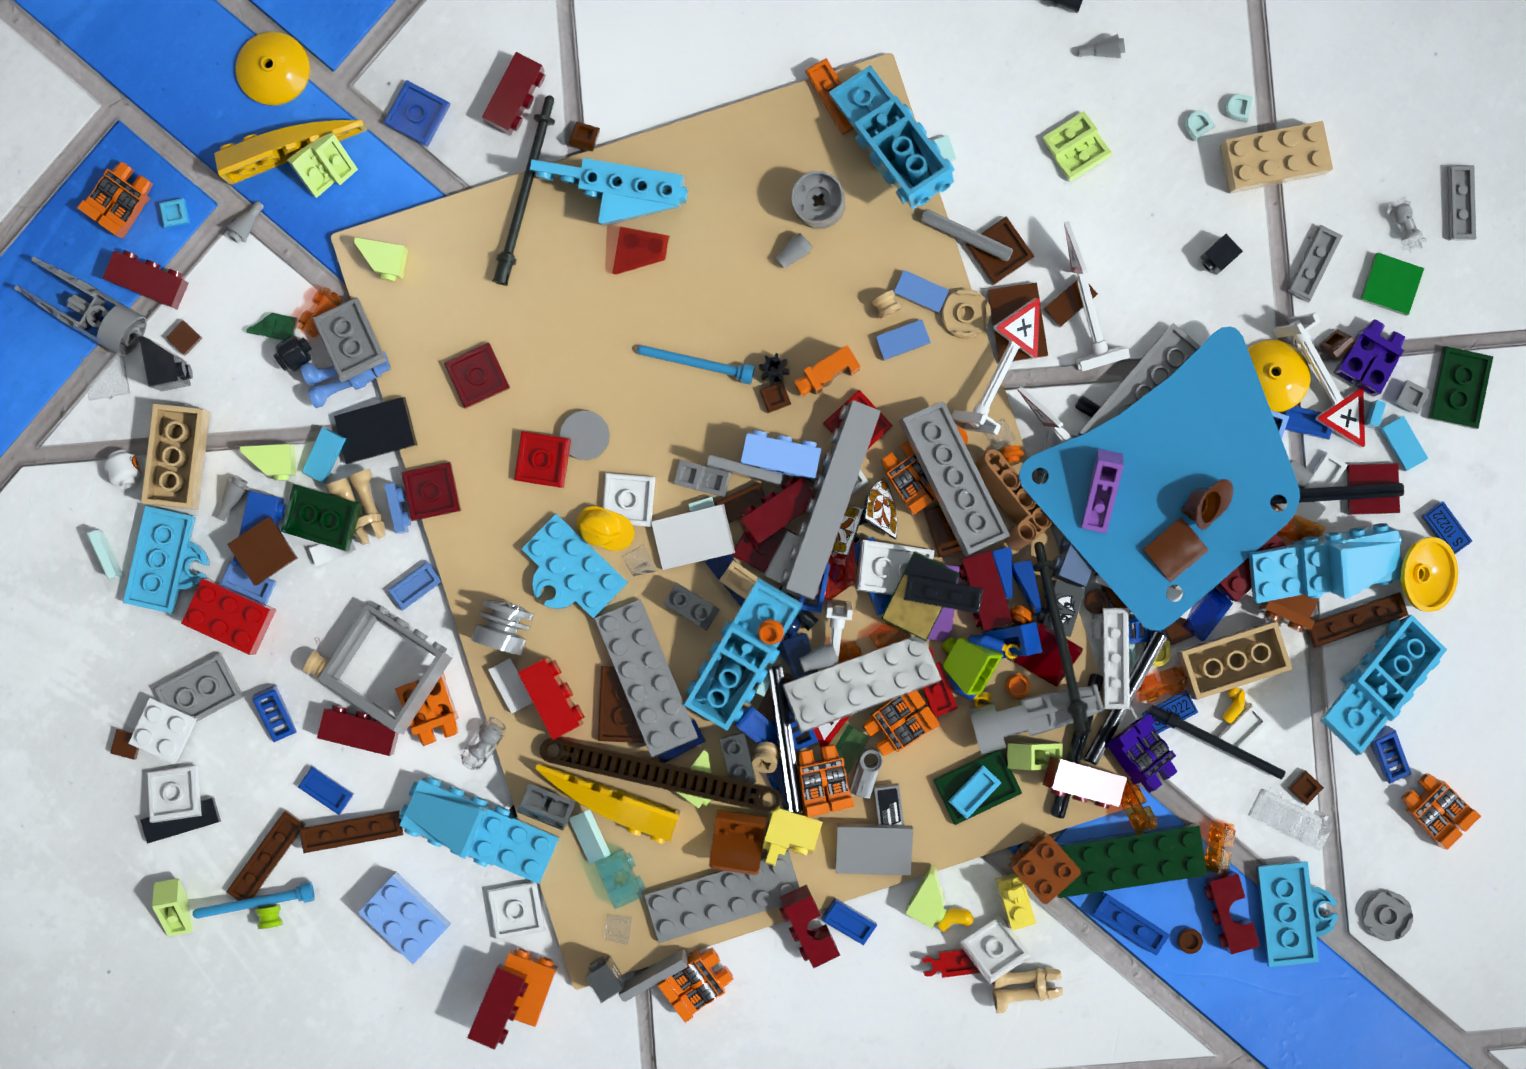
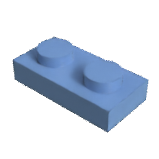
[384,483,411,534]

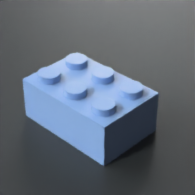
[741,430,821,481]
[358,872,452,964]

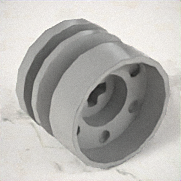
[792,171,845,229]
[471,599,534,655]

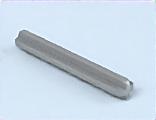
[920,209,1013,261]

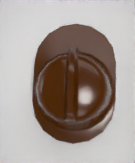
[1181,479,1233,530]

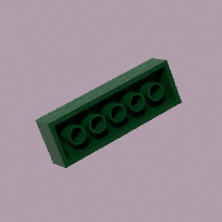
[1057,823,1208,898]

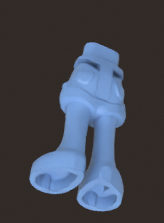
[301,351,391,408]

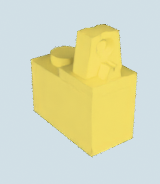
[763,809,823,866]
[995,873,1036,931]

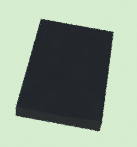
[334,397,417,464]

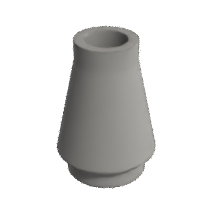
[776,233,813,269]
[799,643,838,672]

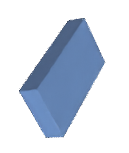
[894,270,949,314]
[875,319,931,360]
[220,561,277,604]
[387,561,442,611]

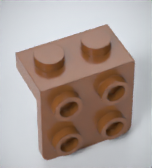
[1259,594,1319,632]
[709,810,767,875]
[1008,832,1081,904]

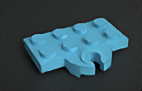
[123,506,210,614]
[521,514,628,619]
[1256,861,1338,967]

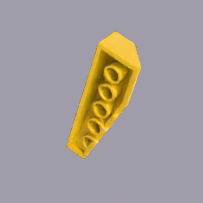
[214,120,368,185]
[535,762,680,844]

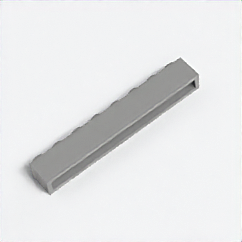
[780,400,881,601]

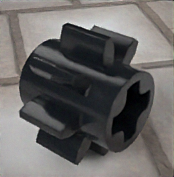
[759,353,790,386]

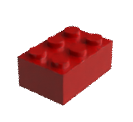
[181,578,277,655]
[518,657,585,740]

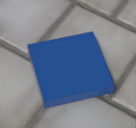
[383,80,451,147]

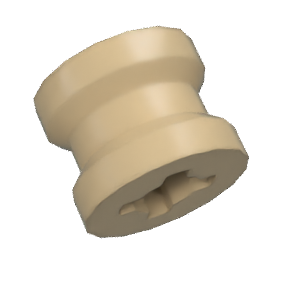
[871,290,902,319]
[303,650,331,680]
[752,742,780,773]

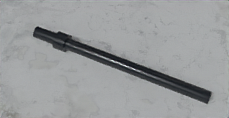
[1148,705,1286,780]

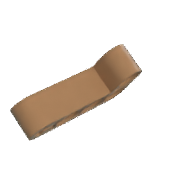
[974,449,1052,551]

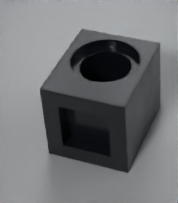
[1200,233,1243,275]

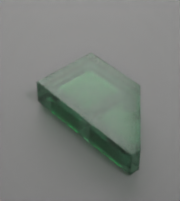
[246,313,298,341]
[835,724,870,776]

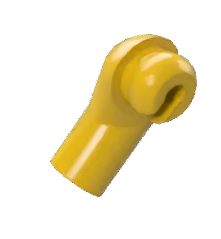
[1222,687,1245,724]
[935,908,974,932]

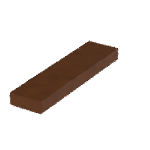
[1307,592,1409,648]
[226,810,306,900]
[299,810,404,854]

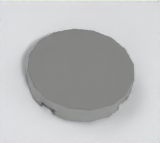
[560,410,610,460]
[1362,891,1414,941]

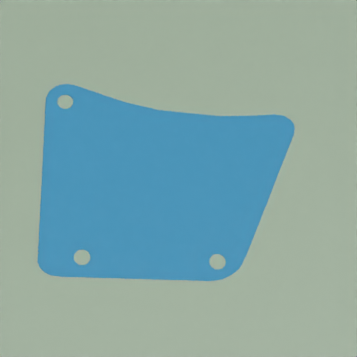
[1019,326,1300,631]

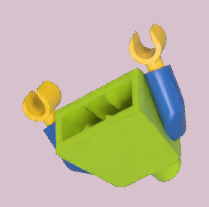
[942,634,1021,707]

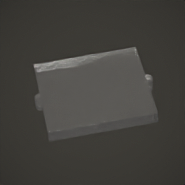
[81,351,130,400]

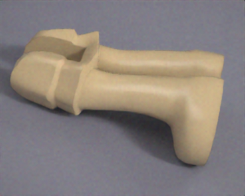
[326,469,385,545]
[992,967,1063,1014]

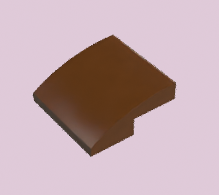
[1143,517,1209,589]

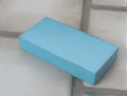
[1380,416,1428,471]
[302,427,346,483]
[948,765,1001,819]

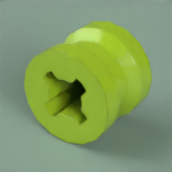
[255,904,283,929]

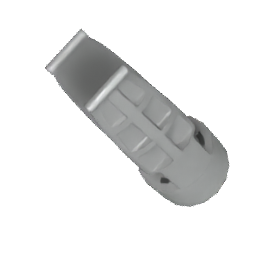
[14,257,147,356]
[969,685,1103,755]

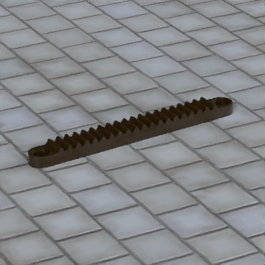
[540,738,783,813]

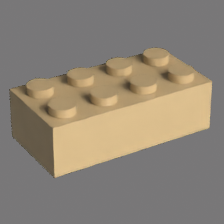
[1220,121,1333,194]
[141,404,210,510]
[1176,621,1292,700]

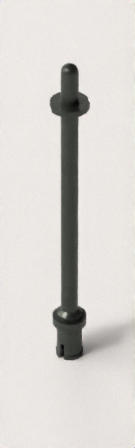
[492,95,555,286]
[1033,542,1092,735]

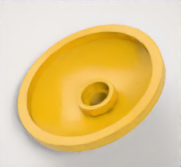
[235,32,310,106]
[1248,340,1311,413]
[1400,537,1458,612]

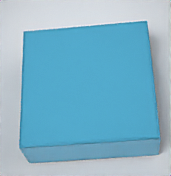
[159,198,190,229]
[1365,400,1386,428]

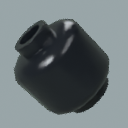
[273,335,312,372]

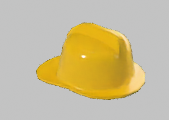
[576,506,635,551]

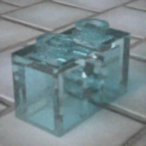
[595,849,646,910]

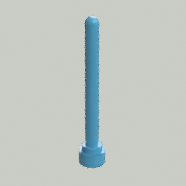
[637,345,755,385]
[192,881,315,919]

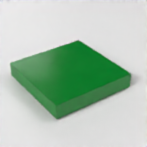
[1360,252,1424,316]

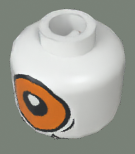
[104,450,142,489]

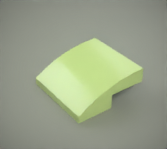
[1043,111,1112,182]
[287,133,358,198]

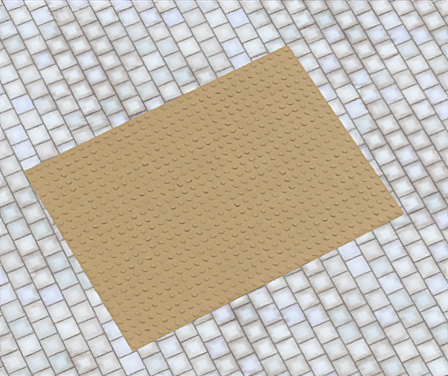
[331,53,1141,990]

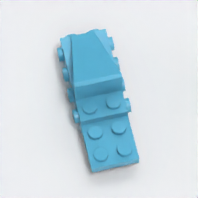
[829,65,955,209]
[530,158,688,226]
[1248,523,1403,603]
[684,578,803,730]
[1320,614,1447,756]
[399,776,560,884]

